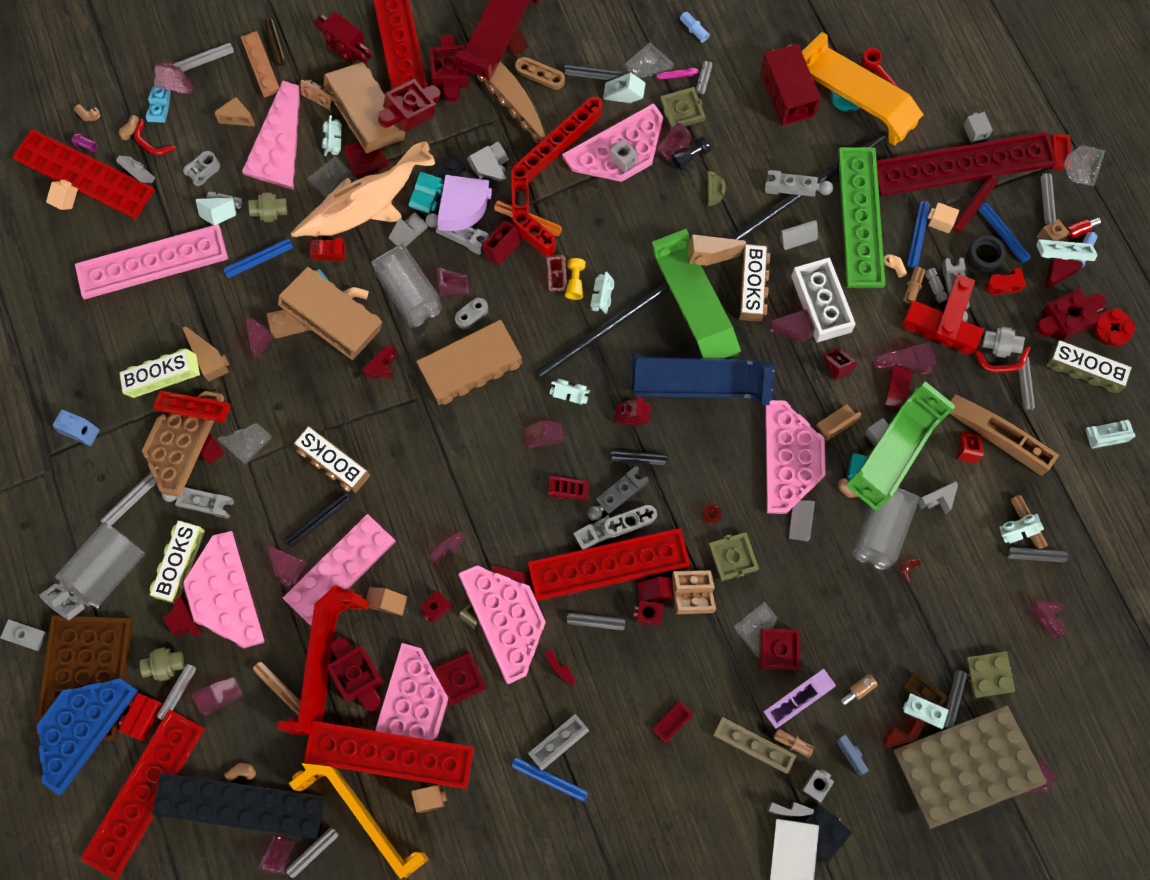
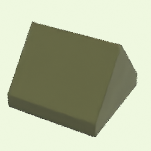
[459,604,480,629]

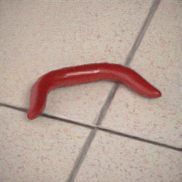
[134,119,176,156]
[974,347,1031,373]

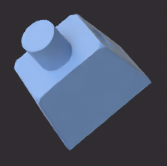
[53,410,100,446]

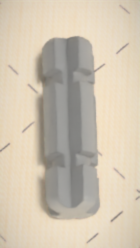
[696,61,713,95]
[206,191,243,209]
[925,268,948,303]

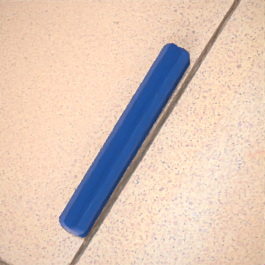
[907,201,930,269]
[978,202,1031,263]
[223,239,293,278]
[512,758,588,802]

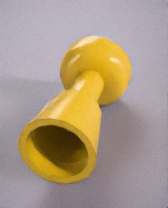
[565,258,586,300]

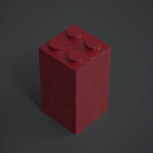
[760,44,821,126]

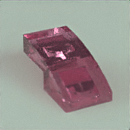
[429,531,465,565]

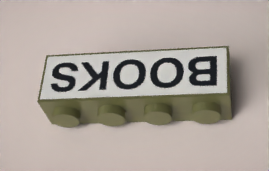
[1046,340,1132,393]

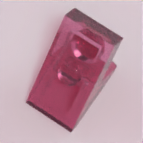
[1030,601,1068,639]

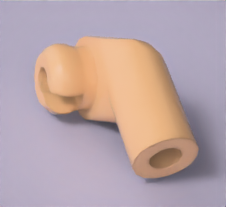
[884,254,907,277]
[343,287,369,300]

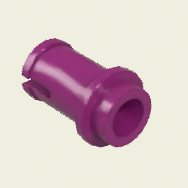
[72,133,97,153]

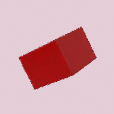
[956,431,984,464]

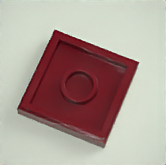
[343,141,390,180]
[759,628,800,670]
[434,652,487,706]

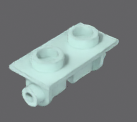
[322,115,342,156]
[590,272,614,314]
[550,379,590,405]
[1000,513,1044,543]
[903,693,949,729]

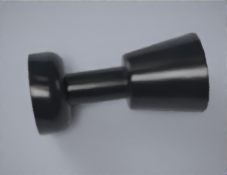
[671,136,711,170]

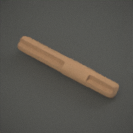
[253,662,301,716]

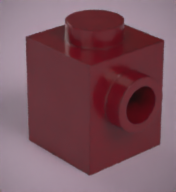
[420,590,453,623]

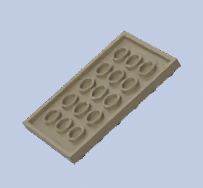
[894,706,1047,829]

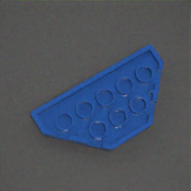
[37,679,138,796]

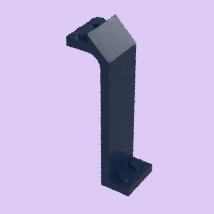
[630,353,775,405]

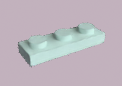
[1036,240,1097,261]

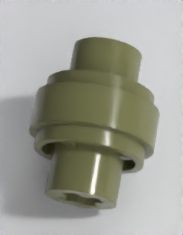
[249,193,287,222]
[140,647,185,681]

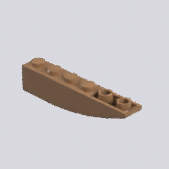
[477,61,545,143]
[949,394,1059,476]

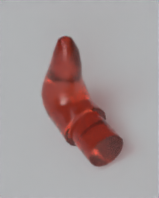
[900,558,921,583]

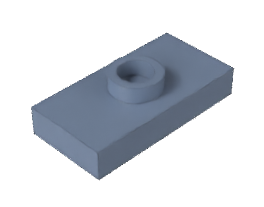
[836,735,869,775]

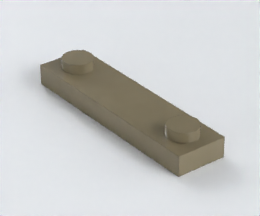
[713,717,796,774]

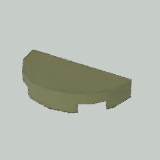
[707,171,726,206]

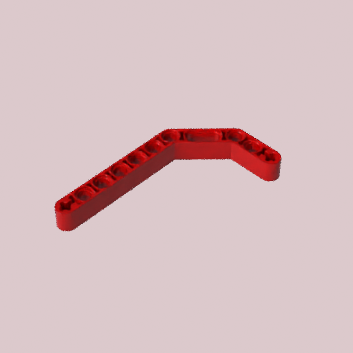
[512,97,603,256]

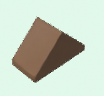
[215,97,255,126]
[366,587,408,616]

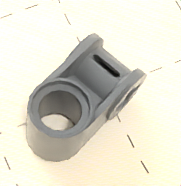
[183,151,220,186]

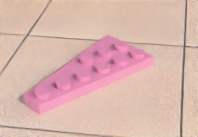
[242,81,301,190]

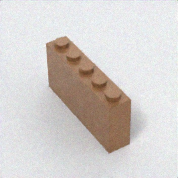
[324,62,406,153]
[278,267,382,360]
[417,320,522,405]

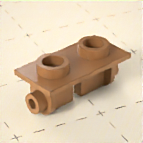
[300,80,334,110]

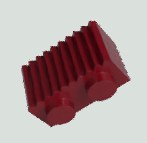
[481,221,522,266]

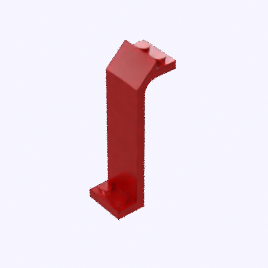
[277,585,369,736]

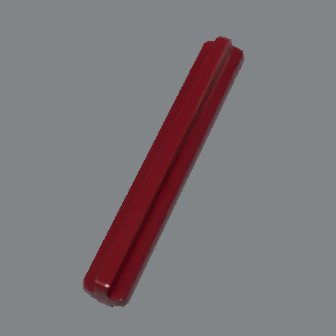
[952,175,998,233]

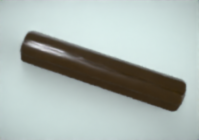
[265,19,287,66]

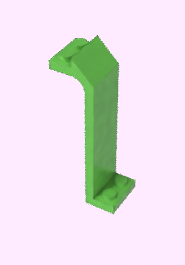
[652,229,741,359]
[845,381,955,511]

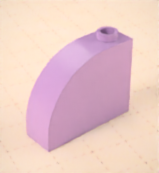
[438,175,492,231]
[764,669,836,729]

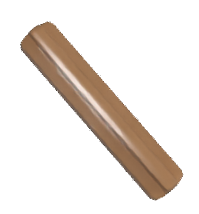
[1011,495,1047,549]

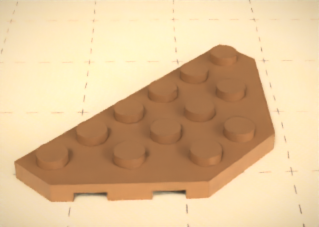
[142,391,224,497]

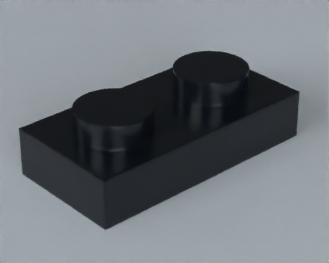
[426,154,466,184]

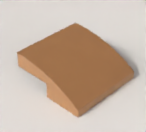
[672,570,716,614]

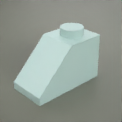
[603,73,645,103]

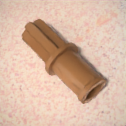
[903,267,925,304]
[773,729,814,758]

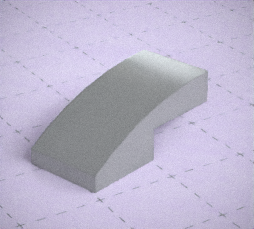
[573,516,616,550]
[39,584,85,620]
[767,802,814,816]

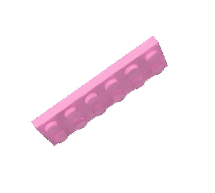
[283,514,396,625]

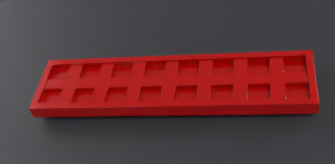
[12,129,155,220]

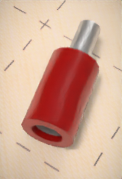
[1065,218,1101,240]

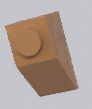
[411,785,447,813]

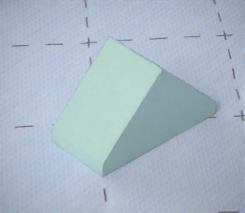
[196,198,236,225]

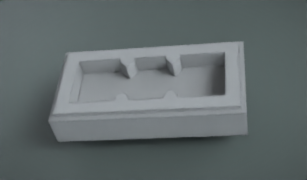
[116,155,155,183]
[0,619,47,651]

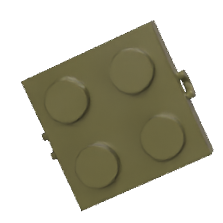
[660,87,705,130]
[709,532,759,582]
[966,651,1015,698]

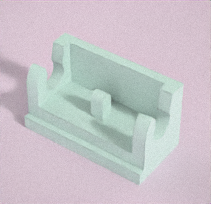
[1085,420,1135,449]

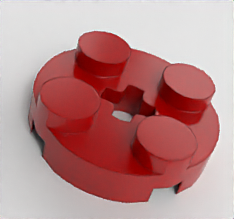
[1094,308,1135,347]

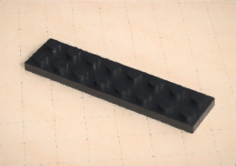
[152,773,326,839]

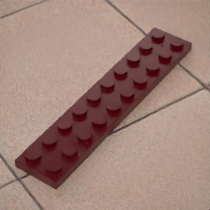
[876,131,1057,197]

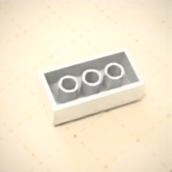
[791,258,856,343]

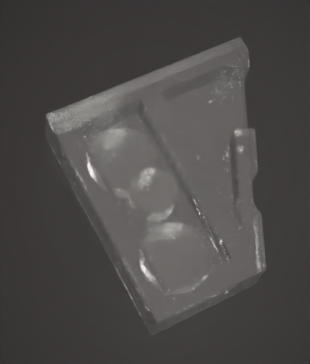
[625,43,674,78]
[218,423,272,464]
[733,602,777,657]

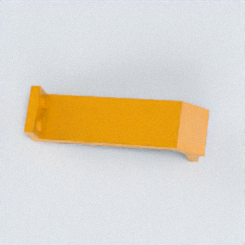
[802,32,924,146]
[289,763,429,879]

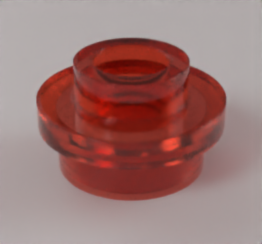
[702,505,722,524]

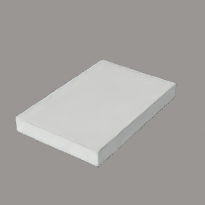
[770,819,819,880]

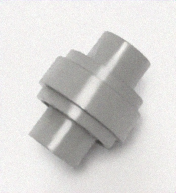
[982,327,1025,358]

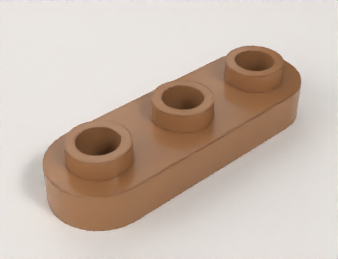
[515,57,565,90]

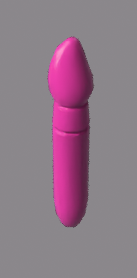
[656,68,699,79]

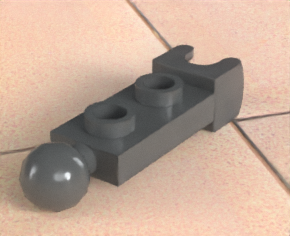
[587,466,649,521]

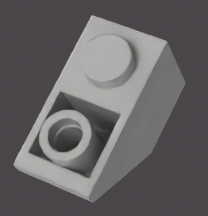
[467,146,506,182]

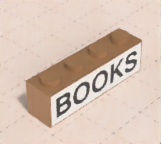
[739,244,770,322]
[294,426,370,493]

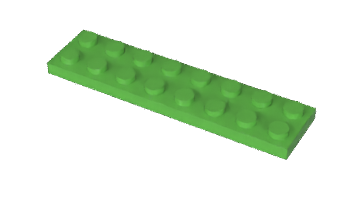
[838,148,885,288]

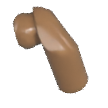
[74,104,100,121]
[119,115,139,140]
[838,478,859,498]
[224,763,256,782]

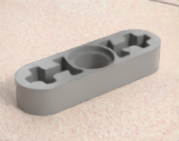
[603,505,657,538]

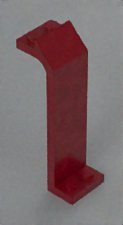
[455,0,540,82]

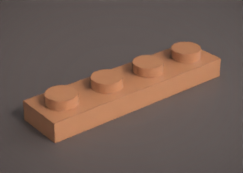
[241,31,279,98]

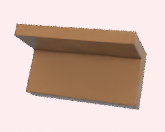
[816,404,862,441]

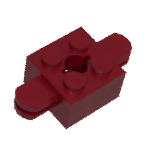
[313,11,372,64]
[430,35,469,102]
[378,79,440,132]
[1036,288,1106,341]
[326,638,385,712]

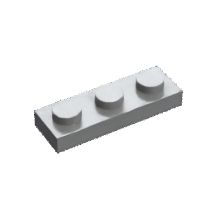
[528,714,589,770]

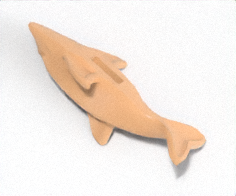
[291,142,435,237]

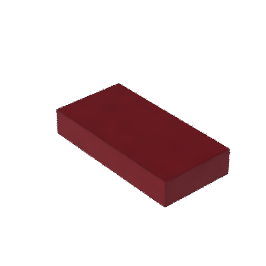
[651,700,694,744]

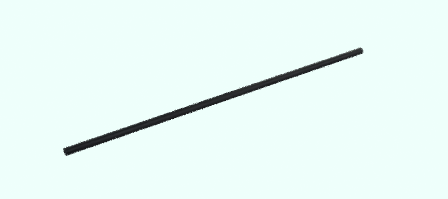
[535,131,889,379]

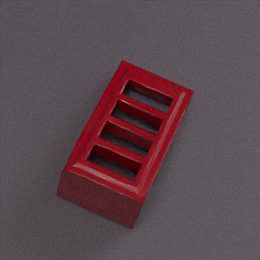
[549,476,589,501]

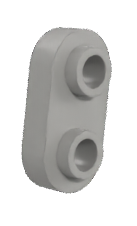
[455,298,488,329]

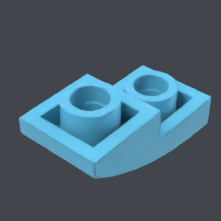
[146,87,171,123]

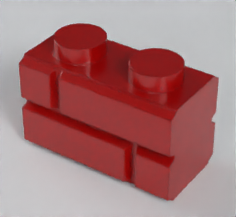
[118,693,163,741]

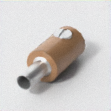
[841,674,878,705]

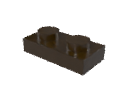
[902,671,948,707]

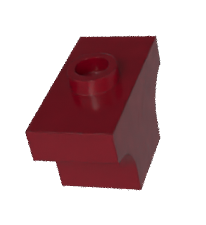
[615,397,651,426]
[163,596,203,637]

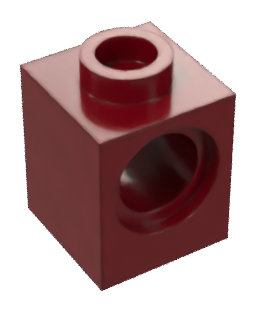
[633,601,664,627]

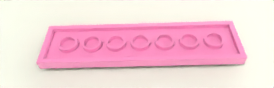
[75,224,228,299]

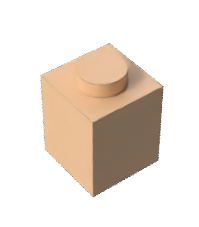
[46,180,78,210]
[928,203,959,233]

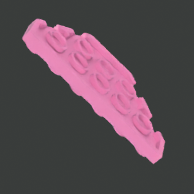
[562,103,663,182]
[765,400,825,514]
[183,531,264,648]
[458,566,546,684]
[375,643,448,740]

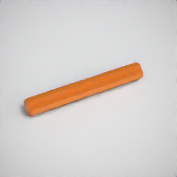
[494,200,562,236]

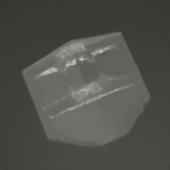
[1064,145,1105,186]

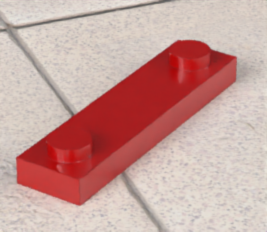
[935,274,975,343]
[153,391,231,423]

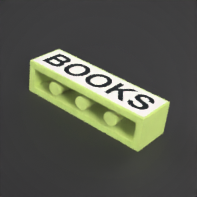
[119,349,200,398]
[150,521,205,604]

